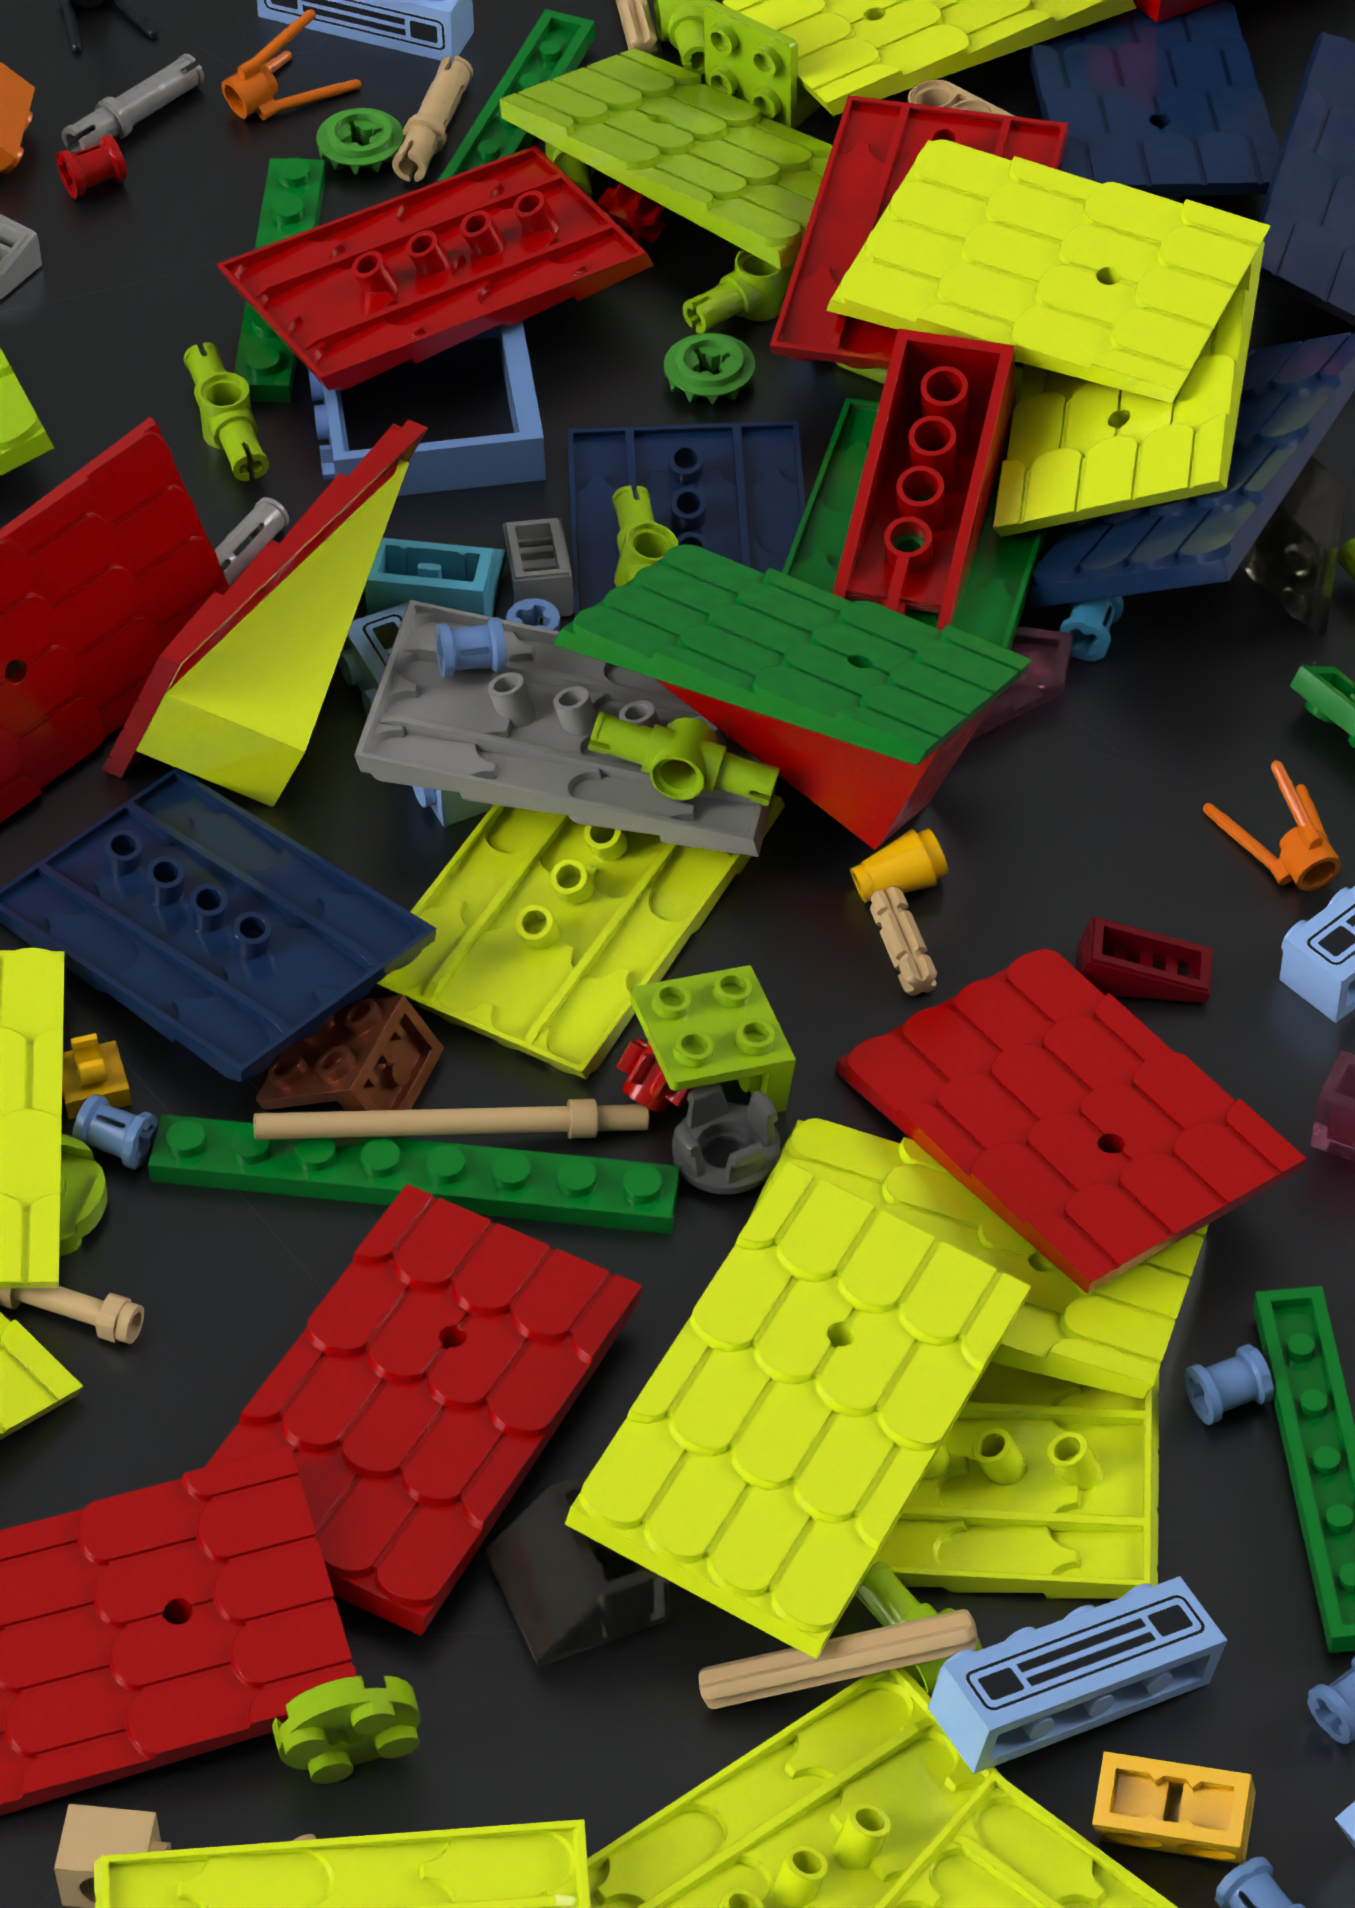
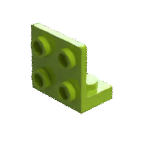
[704,0,822,129]
[630,965,796,1113]

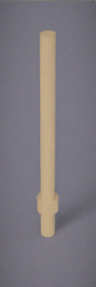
[253,1099,649,1140]

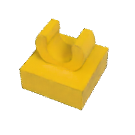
[62,1033,132,1120]

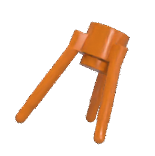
[221,9,361,120]
[1203,760,1342,891]

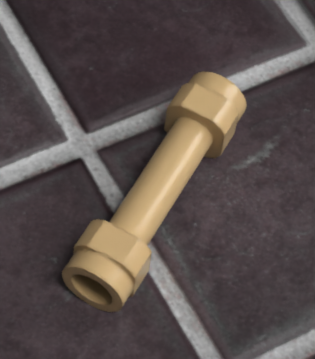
[0,1286,144,1344]

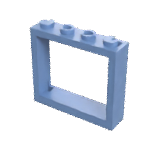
[308,321,546,496]

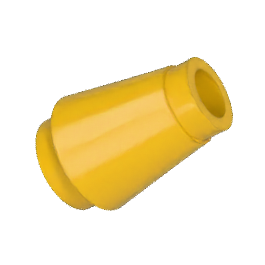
[850,828,949,903]

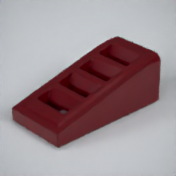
[1075,916,1213,1003]

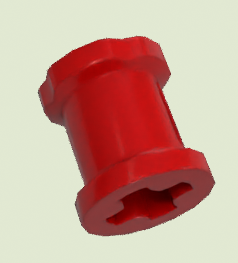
[56,134,127,199]

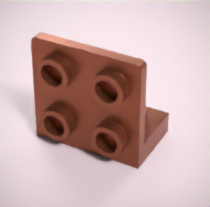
[256,995,444,1137]

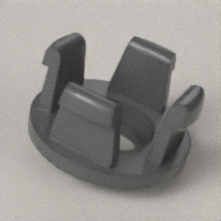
[672,1083,781,1194]

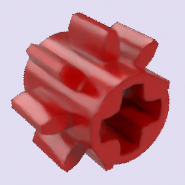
[596,183,666,248]
[616,1037,696,1113]

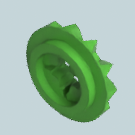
[316,108,404,175]
[664,333,755,405]

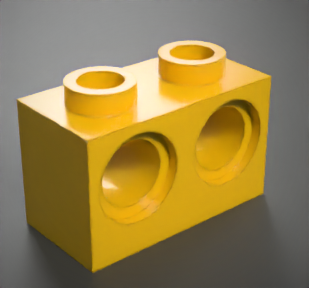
[1092,1751,1256,1864]

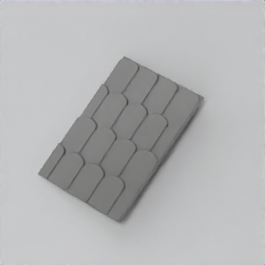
[354,600,779,857]

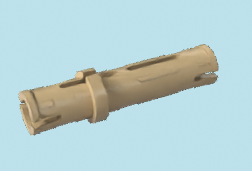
[392,55,473,182]

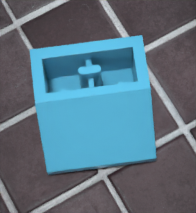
[365,538,507,617]

